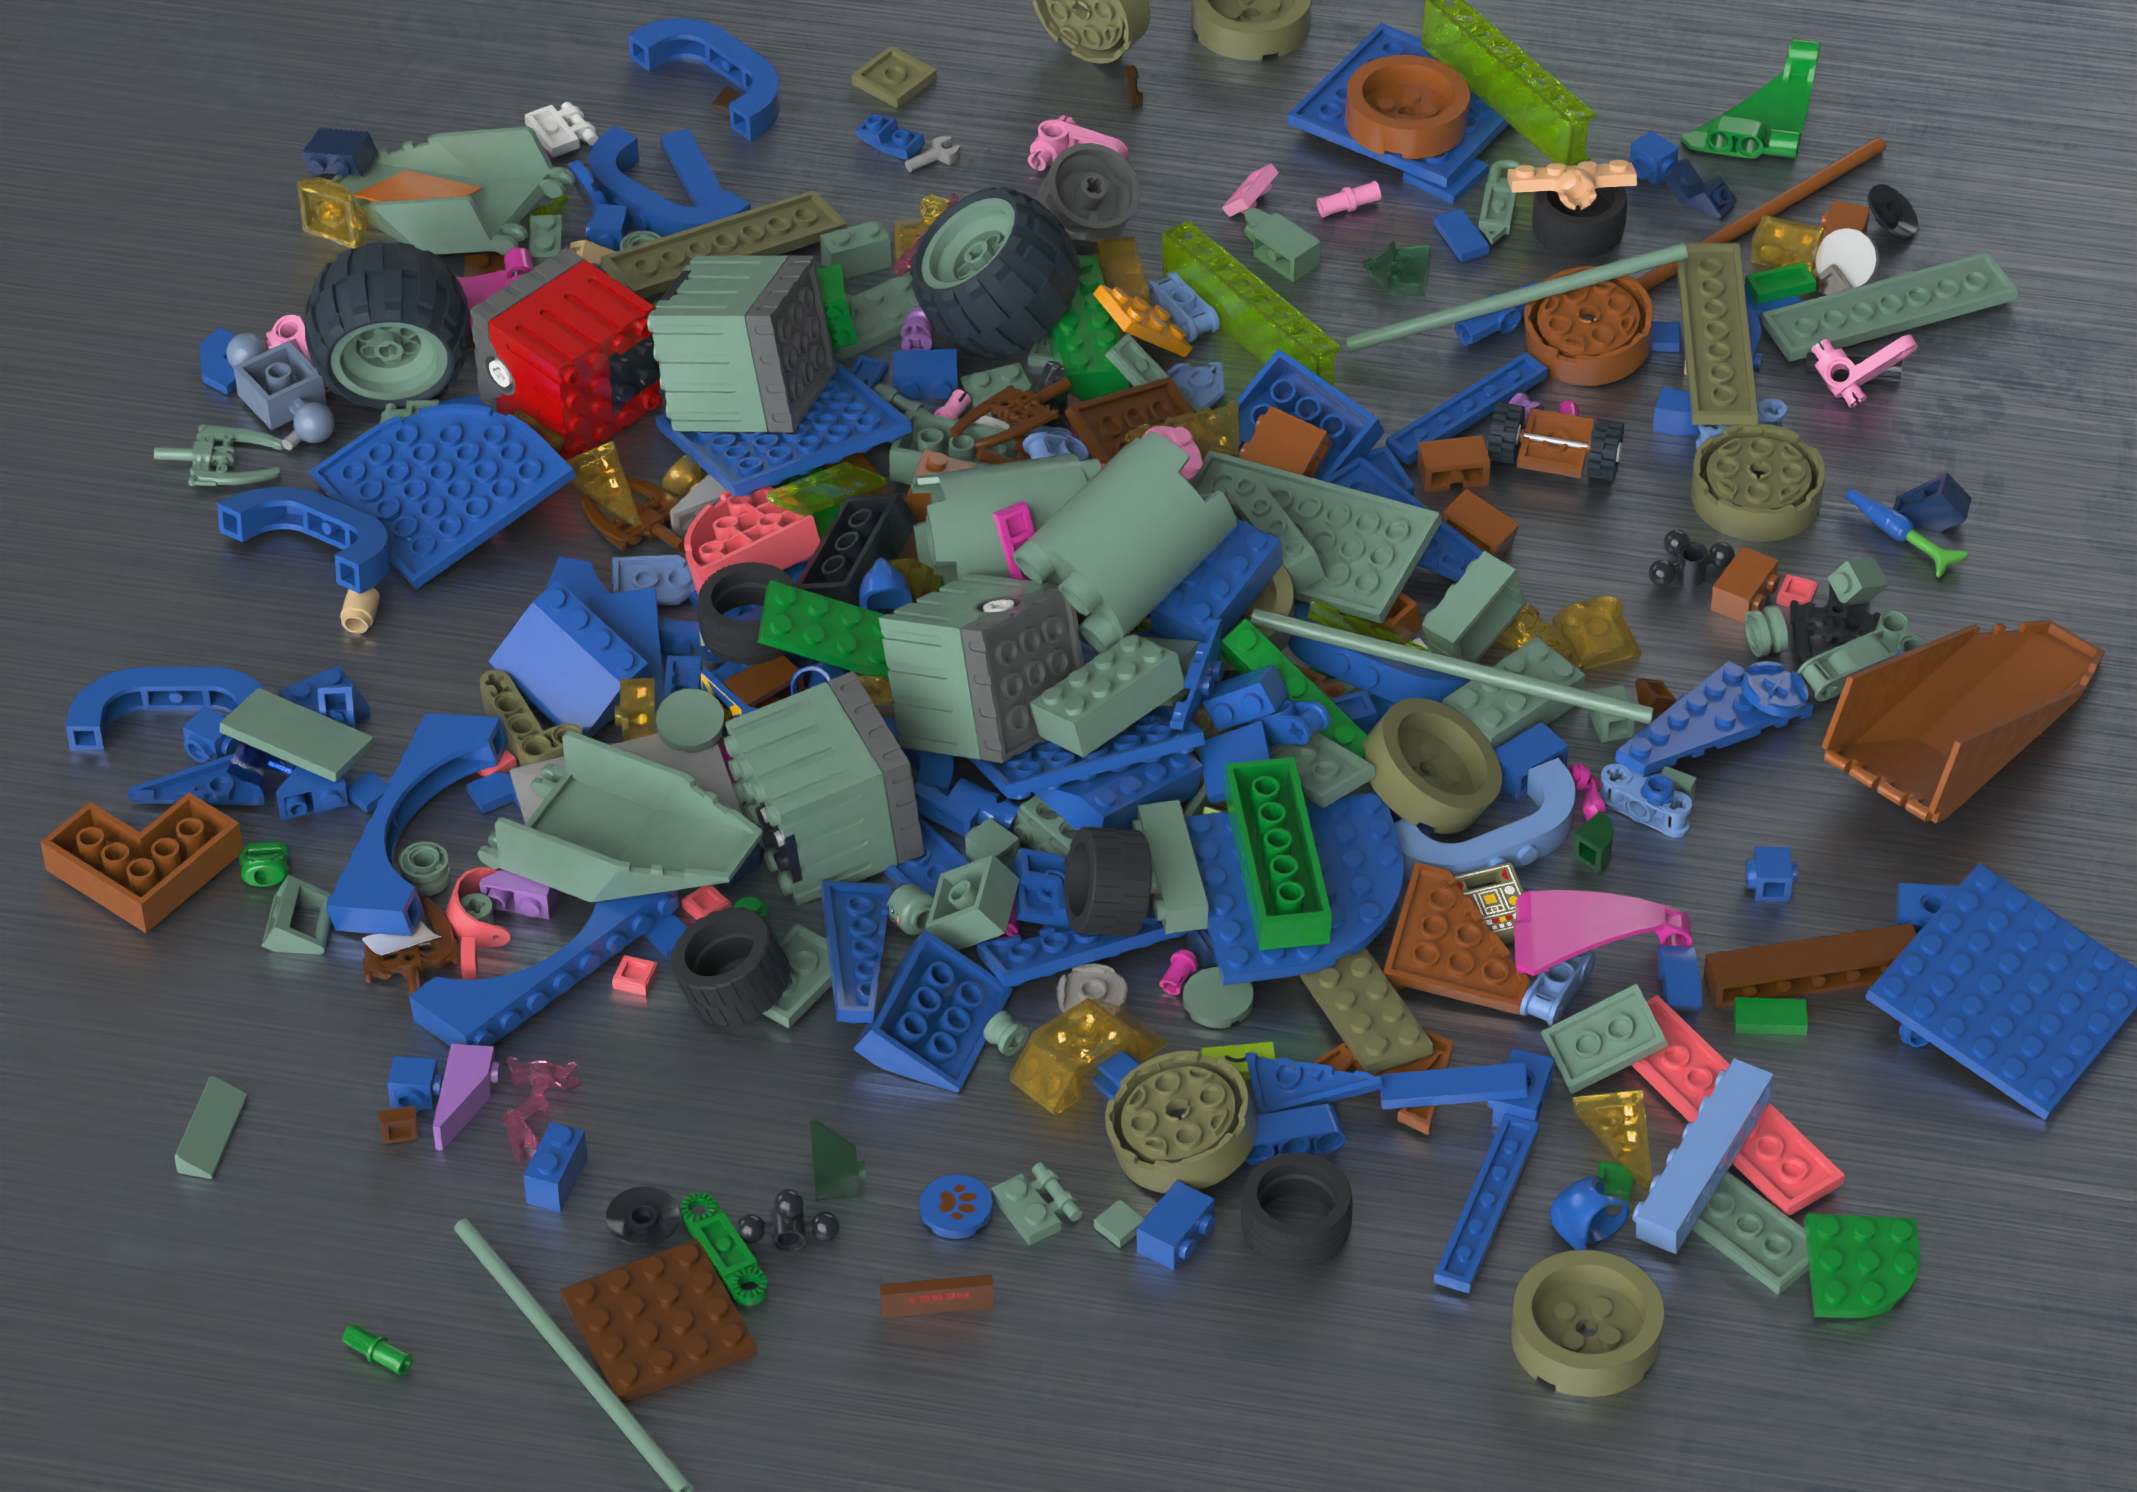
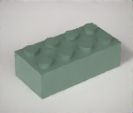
[889,410,1031,485]
[1030,633,1184,758]
[1442,637,1586,750]

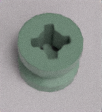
[459,893,495,925]
[983,1011,1029,1056]

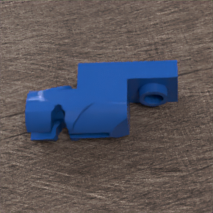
[914,778,1021,837]

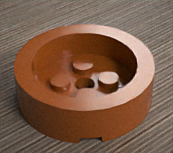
[1345,55,1470,159]
[1524,266,1653,386]

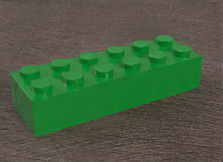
[1046,255,1130,406]
[1223,757,1332,951]

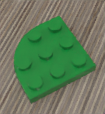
[1804,1213,1920,1319]

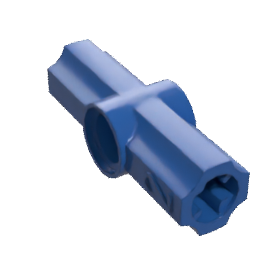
[1455,281,1537,346]

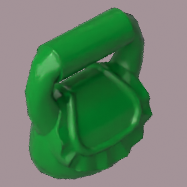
[239,841,291,887]

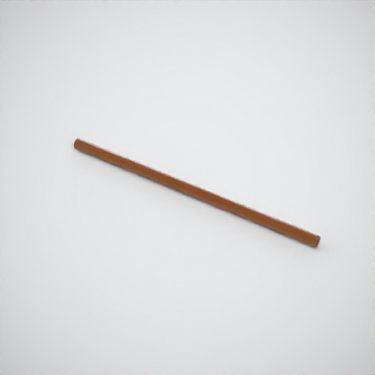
[1636,137,1886,291]

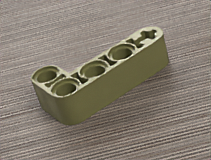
[479,670,583,767]

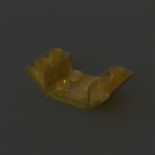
[1009,997,1167,1115]

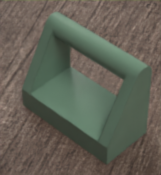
[261,875,332,955]

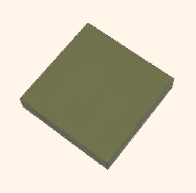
[851,45,937,109]

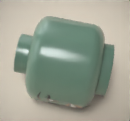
[887,883,933,936]

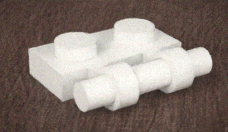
[524,102,599,158]

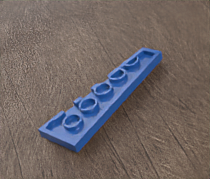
[821,881,892,1023]
[976,908,1187,988]

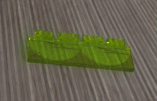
[767,462,887,517]
[1307,600,1429,651]

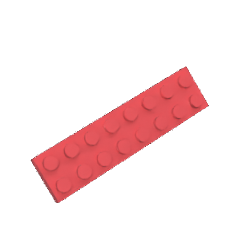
[1631,995,1845,1216]

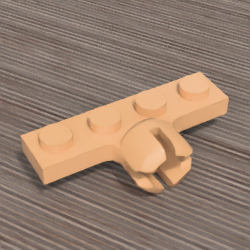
[1508,160,1637,210]

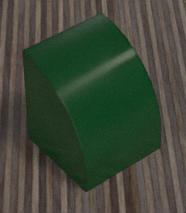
[1572,811,1614,874]

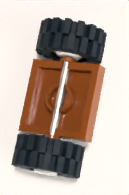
[1488,402,1624,481]

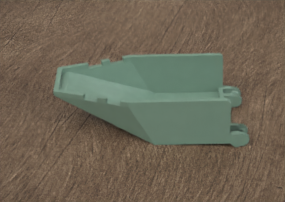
[321,126,575,255]
[477,731,763,902]

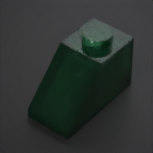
[810,1120,866,1201]

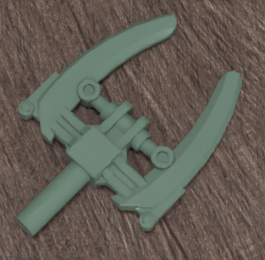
[154,424,285,486]

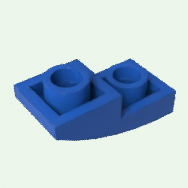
[854,114,926,160]
[1657,945,1702,1012]

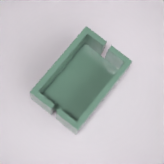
[1422,551,1527,663]

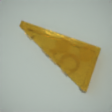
[1125,401,1239,457]
[566,441,642,527]
[1573,1090,1653,1191]

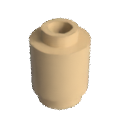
[340,587,380,634]

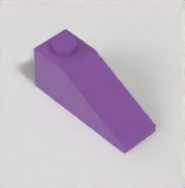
[433,1044,502,1150]

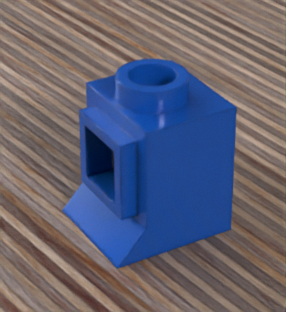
[1091,1039,1141,1100]

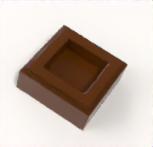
[378,1106,419,1144]

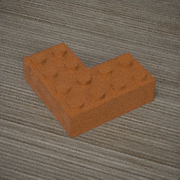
[40,792,243,933]

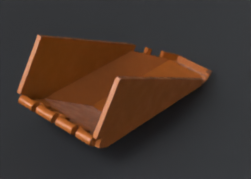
[1821,620,2105,823]

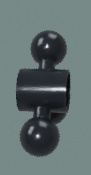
[1649,529,1735,586]
[736,1189,840,1252]

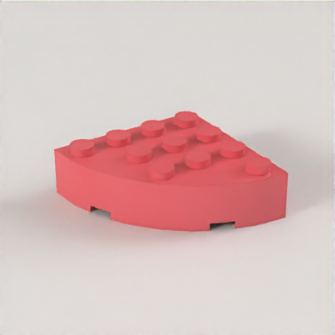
[684,485,820,597]

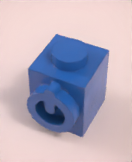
[1628,130,1679,185]
[182,706,240,763]
[1745,847,1798,902]
[387,1056,444,1112]

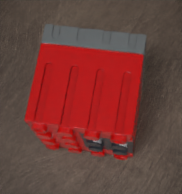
[470,247,662,465]

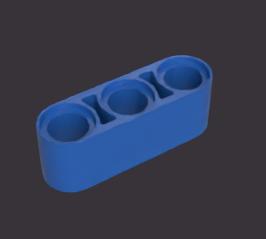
[1245,1104,1346,1165]

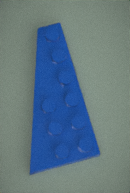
[1322,456,1483,582]
[1615,661,1813,776]

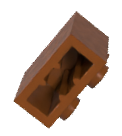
[1239,406,1333,478]

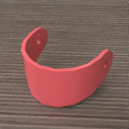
[445,867,510,948]

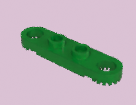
[680,1191,768,1306]

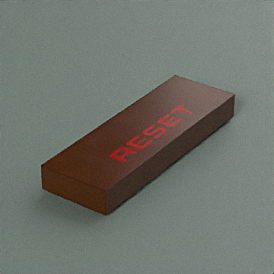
[880,1274,994,1318]

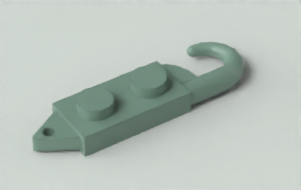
[1478,159,1523,244]

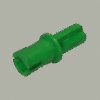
[342,1324,413,1376]

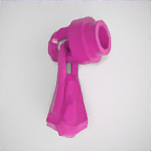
[1567,763,1607,821]

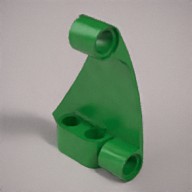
[1681,38,1820,159]

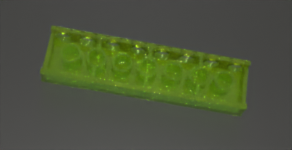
[1421,0,1596,166]
[1162,220,1341,392]

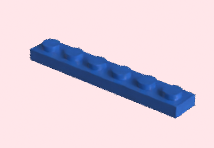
[1385,352,1548,465]
[1434,1114,1540,1293]

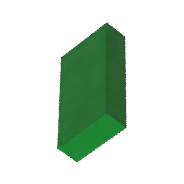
[1745,262,1817,304]
[1733,997,1808,1035]

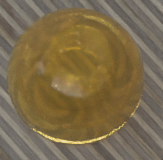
[661,454,702,495]

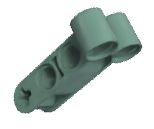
[1797,610,1927,701]

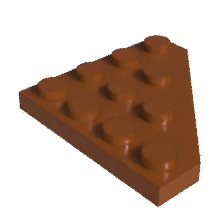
[1383,862,1530,1015]

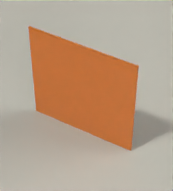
[353,170,483,202]

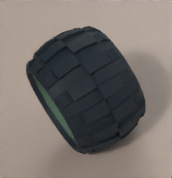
[910,187,1081,358]
[305,242,471,410]

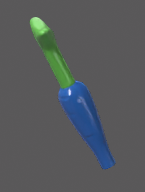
[1845,488,1969,578]

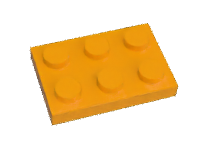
[1094,284,1193,358]

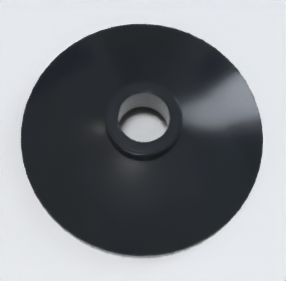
[1868,184,1918,238]
[606,1186,680,1247]

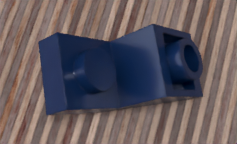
[1663,158,1737,219]

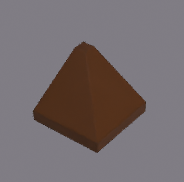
[1635,678,1677,715]

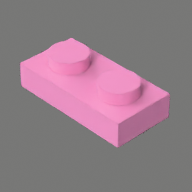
[1222,163,1279,217]

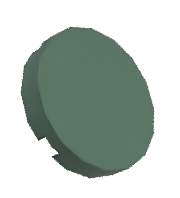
[656,689,725,752]
[1183,967,1254,1028]

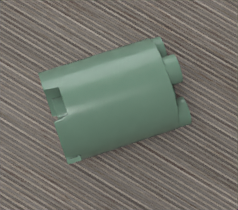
[1012,431,1237,653]
[911,453,1102,586]

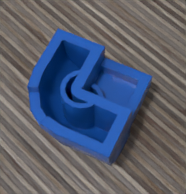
[1011,848,1073,932]

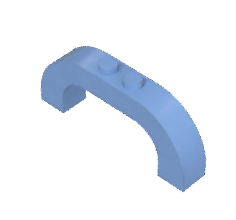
[1394,758,1576,880]

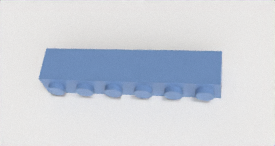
[1633,1058,1774,1254]

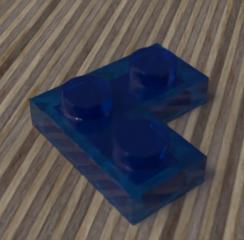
[226,741,297,786]

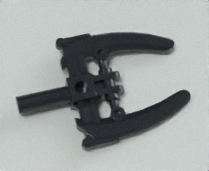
[1790,582,1881,666]

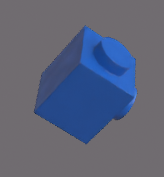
[586,204,629,252]

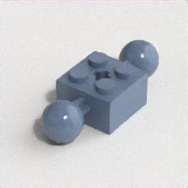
[226,333,335,443]

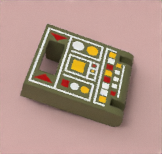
[1454,862,1524,945]

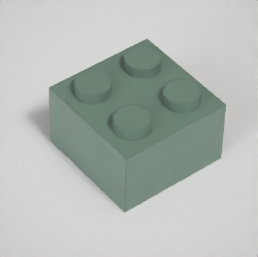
[925,854,1020,951]

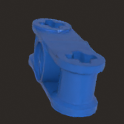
[1241,700,1331,746]

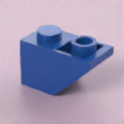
[276,766,348,820]

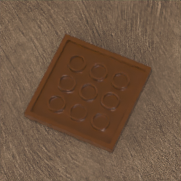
[1065,377,1220,464]
[560,1239,757,1403]

